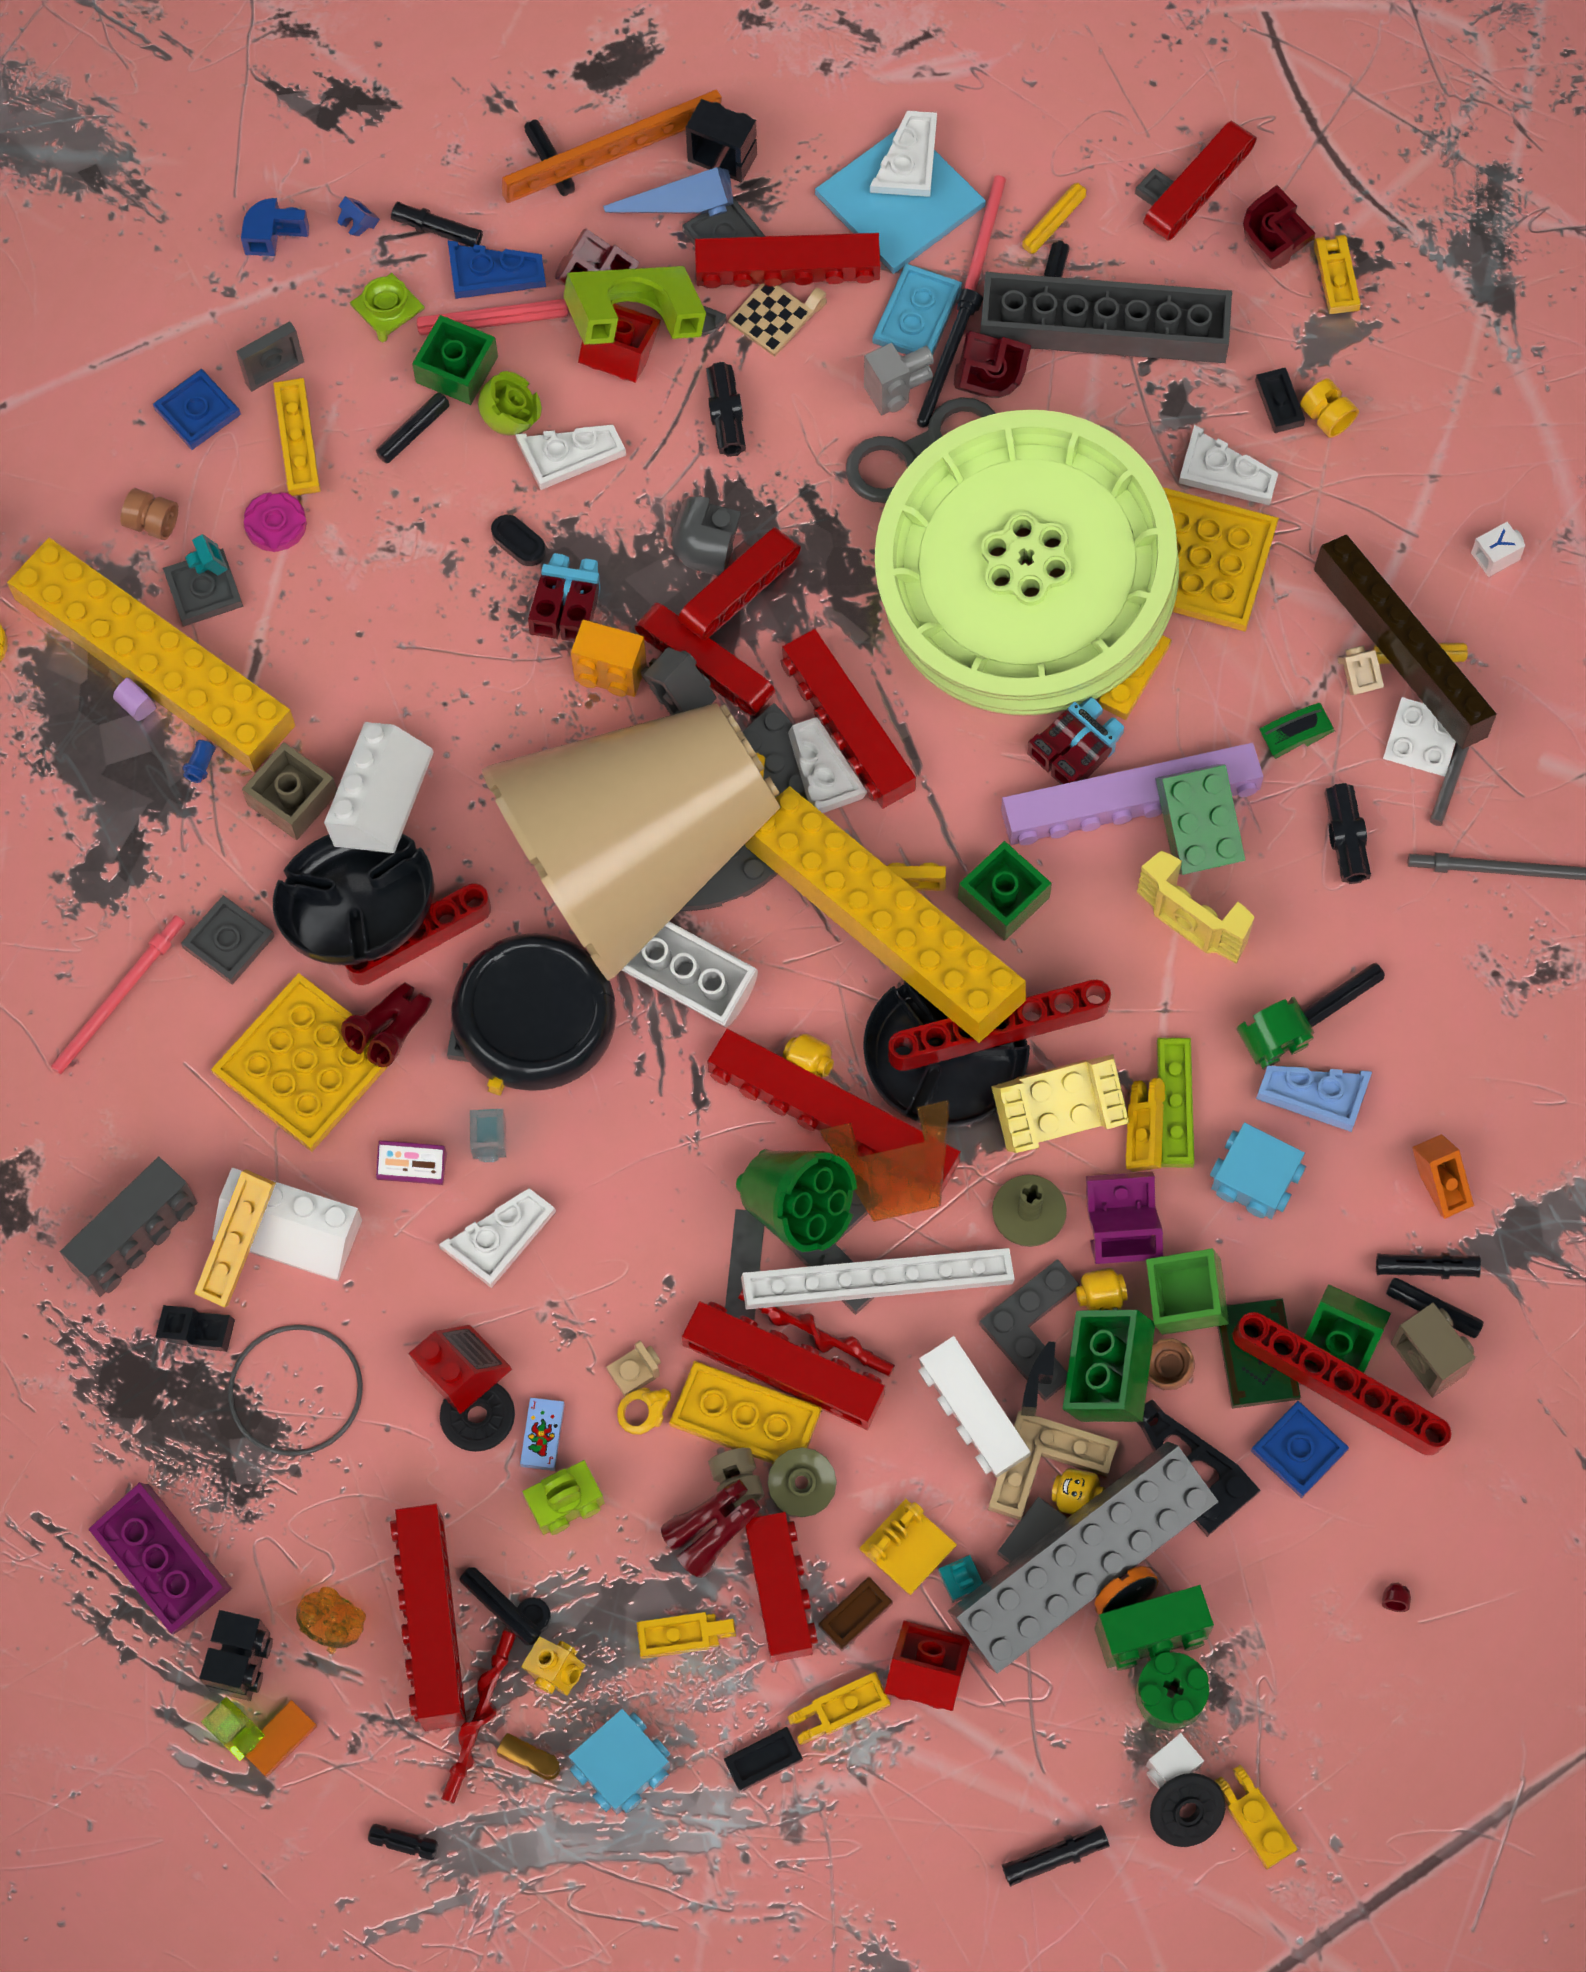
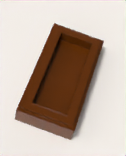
[818,1577,893,1651]

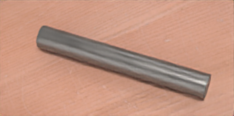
[1430,744,1469,826]

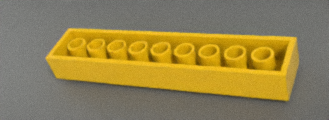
[7,537,295,772]
[745,786,1026,1043]

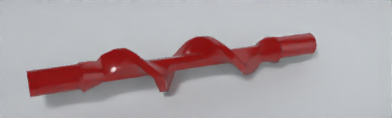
[738,1289,895,1377]
[441,1630,516,1804]

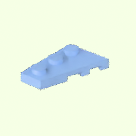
[1256,1066,1372,1132]

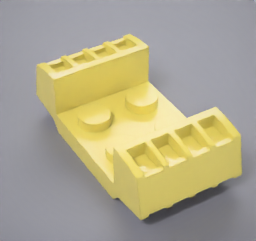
[1137,850,1255,963]
[991,1054,1129,1153]

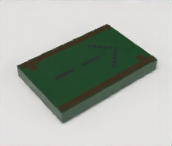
[1217,1298,1301,1409]

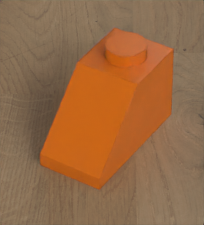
[1412,1134,1474,1219]

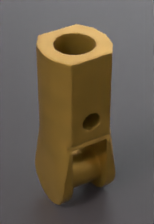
[497,1733,560,1781]

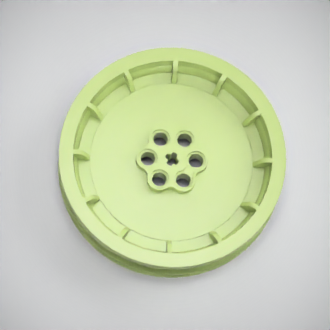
[875,410,1179,715]

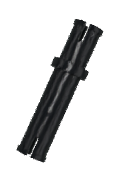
[391,201,483,247]
[1376,1252,1481,1279]
[1002,1825,1110,1887]

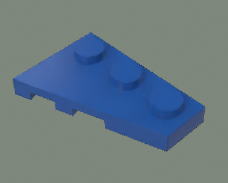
[448,240,546,299]

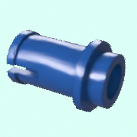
[183,740,216,783]

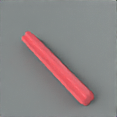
[417,299,569,335]

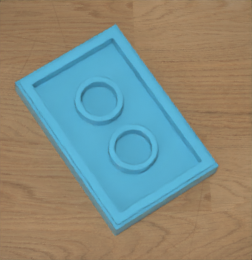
[872,263,963,355]

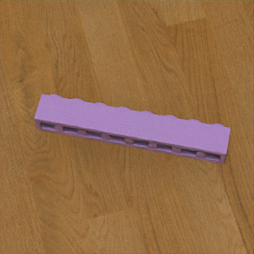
[1001,743,1263,845]

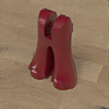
[341,982,432,1067]
[661,1479,761,1578]

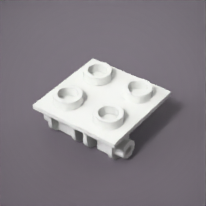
[1383,697,1456,777]

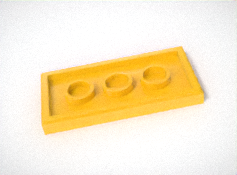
[669,1361,822,1464]

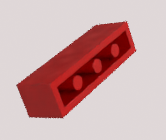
[745,1512,818,1663]

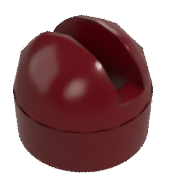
[1382,1583,1411,1612]

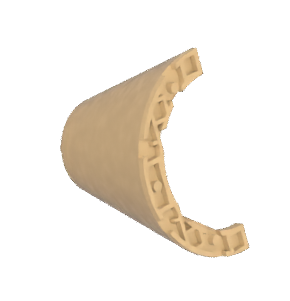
[482,703,780,981]

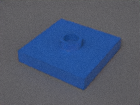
[153,369,241,450]
[1251,1401,1349,1498]

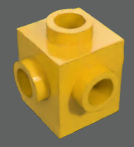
[521,1636,586,1696]

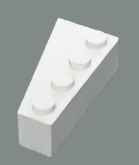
[918,1336,1031,1478]

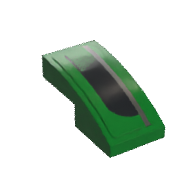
[1259,703,1335,759]

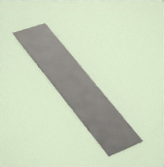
[725,1209,764,1320]

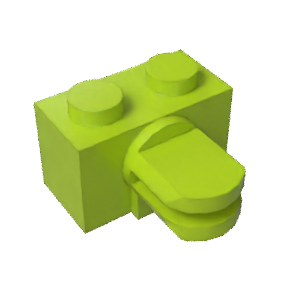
[522,1460,605,1535]

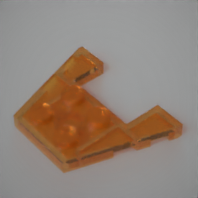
[820,1100,950,1222]

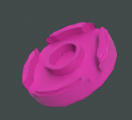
[244,492,307,552]

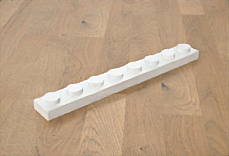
[741,1248,1015,1310]

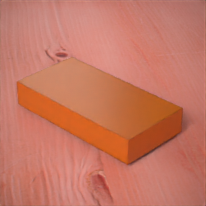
[240,1700,317,1778]

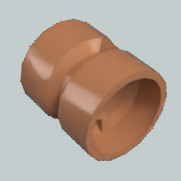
[120,488,178,540]

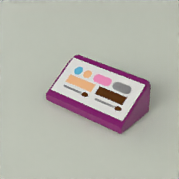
[376,1141,447,1185]

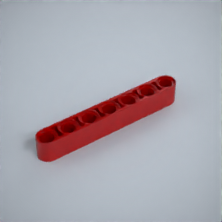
[888,979,1111,1071]
[1233,1312,1452,1455]

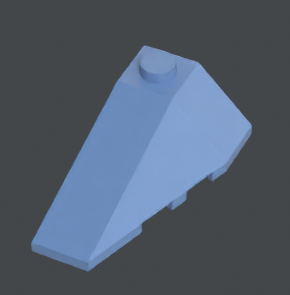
[603,167,734,217]

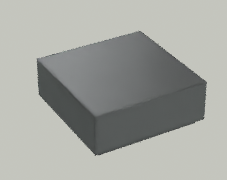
[1135,168,1174,205]

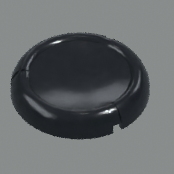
[273,834,434,965]
[451,933,616,1091]
[863,980,1030,1128]

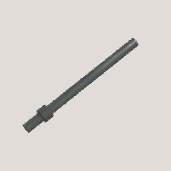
[1407,852,1586,880]

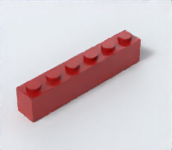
[695,233,880,288]
[780,629,916,809]
[682,1301,885,1430]

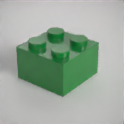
[412,315,498,405]
[958,841,1052,941]

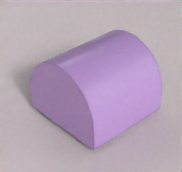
[113,677,156,721]

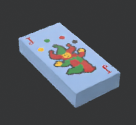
[520,1398,565,1471]

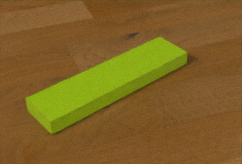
[1157,1038,1195,1168]

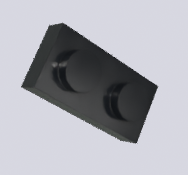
[1255,367,1305,433]

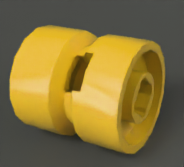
[1300,378,1359,438]

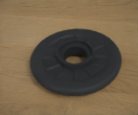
[440,1383,515,1452]
[1150,1773,1225,1847]

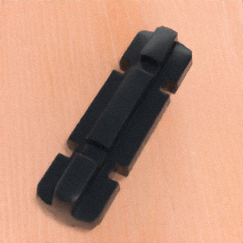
[368,1824,438,1860]

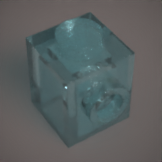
[470,1109,507,1162]

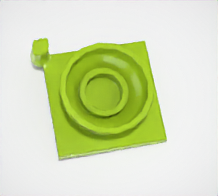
[350,273,425,342]

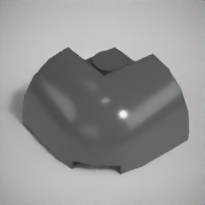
[671,496,741,576]

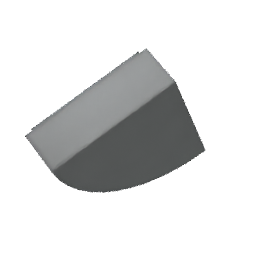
[701,306,726,336]

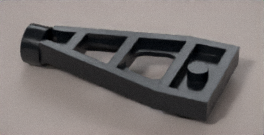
[1137,1399,1261,1537]

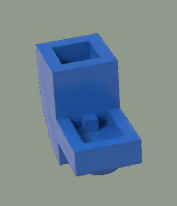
[241,198,309,256]

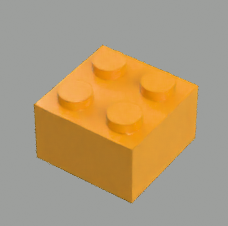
[571,619,647,697]

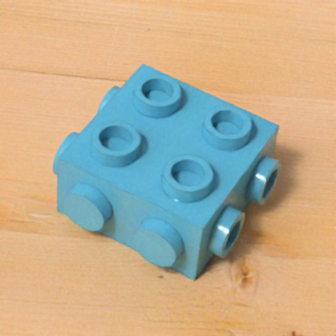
[1210,1122,1306,1220]
[568,1708,671,1815]

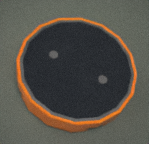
[1094,1566,1159,1615]

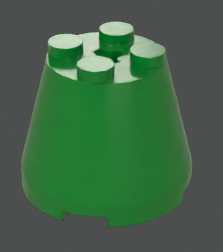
[736,1149,857,1252]

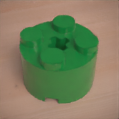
[1236,997,1314,1069]
[1135,1652,1209,1731]

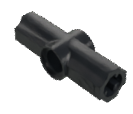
[706,362,746,457]
[1325,783,1371,884]

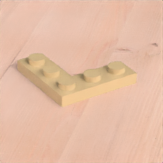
[988,1411,1118,1520]

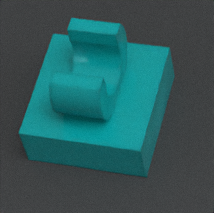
[185,534,228,576]
[938,1555,983,1603]

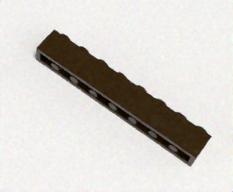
[1314,534,1497,749]

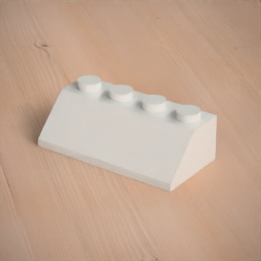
[324,722,434,853]
[212,1168,362,1281]

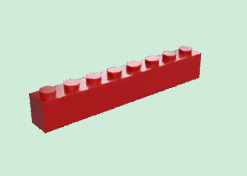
[707,1028,961,1195]

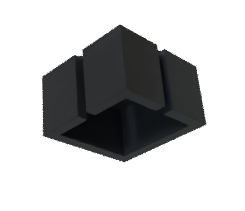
[685,99,757,182]
[199,1610,273,1701]

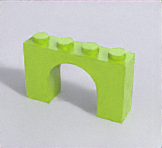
[563,266,706,345]

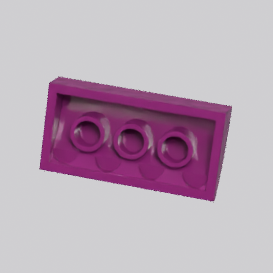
[89,1482,232,1635]

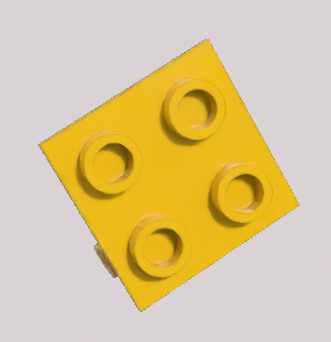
[859,1498,957,1596]

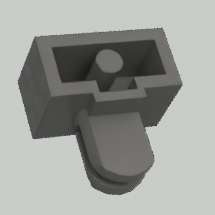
[641,648,717,715]

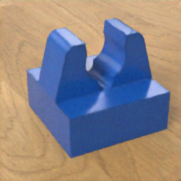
[337,196,380,237]

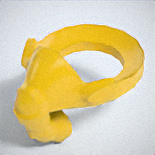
[617,1388,671,1435]

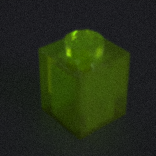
[201,1696,265,1761]

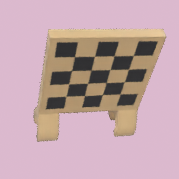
[728,284,827,357]

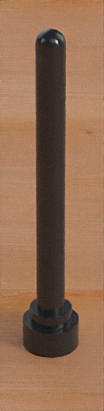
[917,289,983,428]

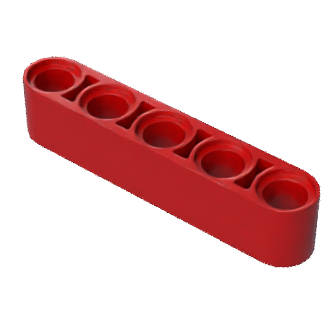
[1143,121,1257,241]
[678,527,801,641]
[634,602,775,716]
[345,883,491,985]

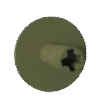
[992,1175,1067,1247]

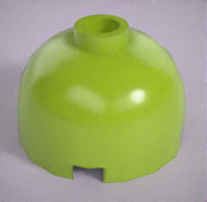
[478,371,542,436]

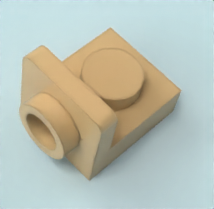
[1337,645,1384,695]
[606,1341,661,1397]

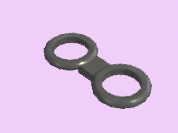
[845,397,996,503]

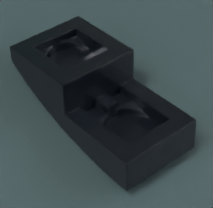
[155,1305,235,1352]
[1021,1342,1056,1416]

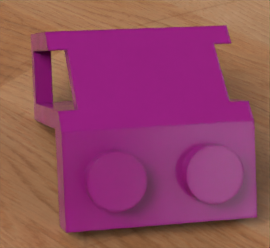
[1086,1171,1163,1264]

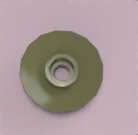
[767,1448,837,1517]

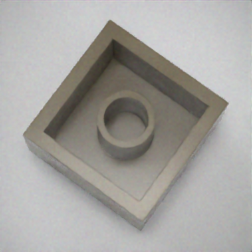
[242,742,337,840]
[1391,1303,1476,1398]

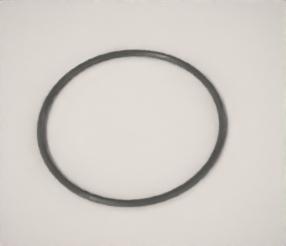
[228,1325,363,1456]

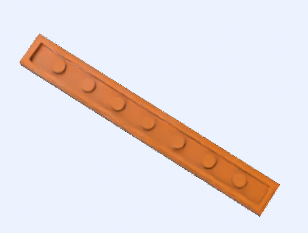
[502,89,722,203]

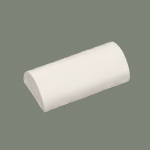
[621,921,758,1027]

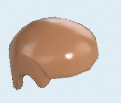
[1148,1338,1195,1390]

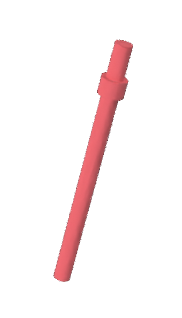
[956,175,1006,333]
[51,915,185,1075]

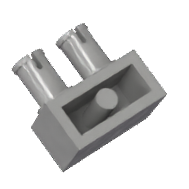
[864,343,934,416]

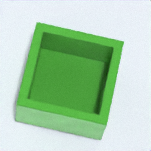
[1146,1248,1229,1335]

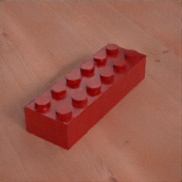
[390,1503,467,1731]

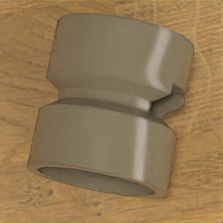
[708,1448,764,1508]

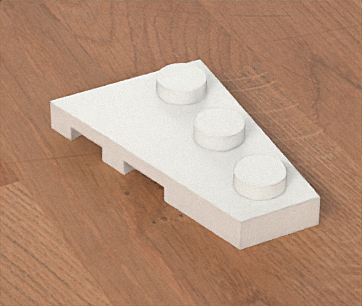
[870,111,937,197]
[1179,424,1278,506]
[515,425,626,490]
[788,717,867,813]
[438,1188,556,1288]

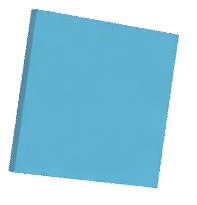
[815,129,986,274]

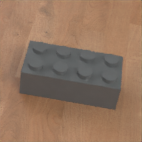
[59,1156,197,1297]

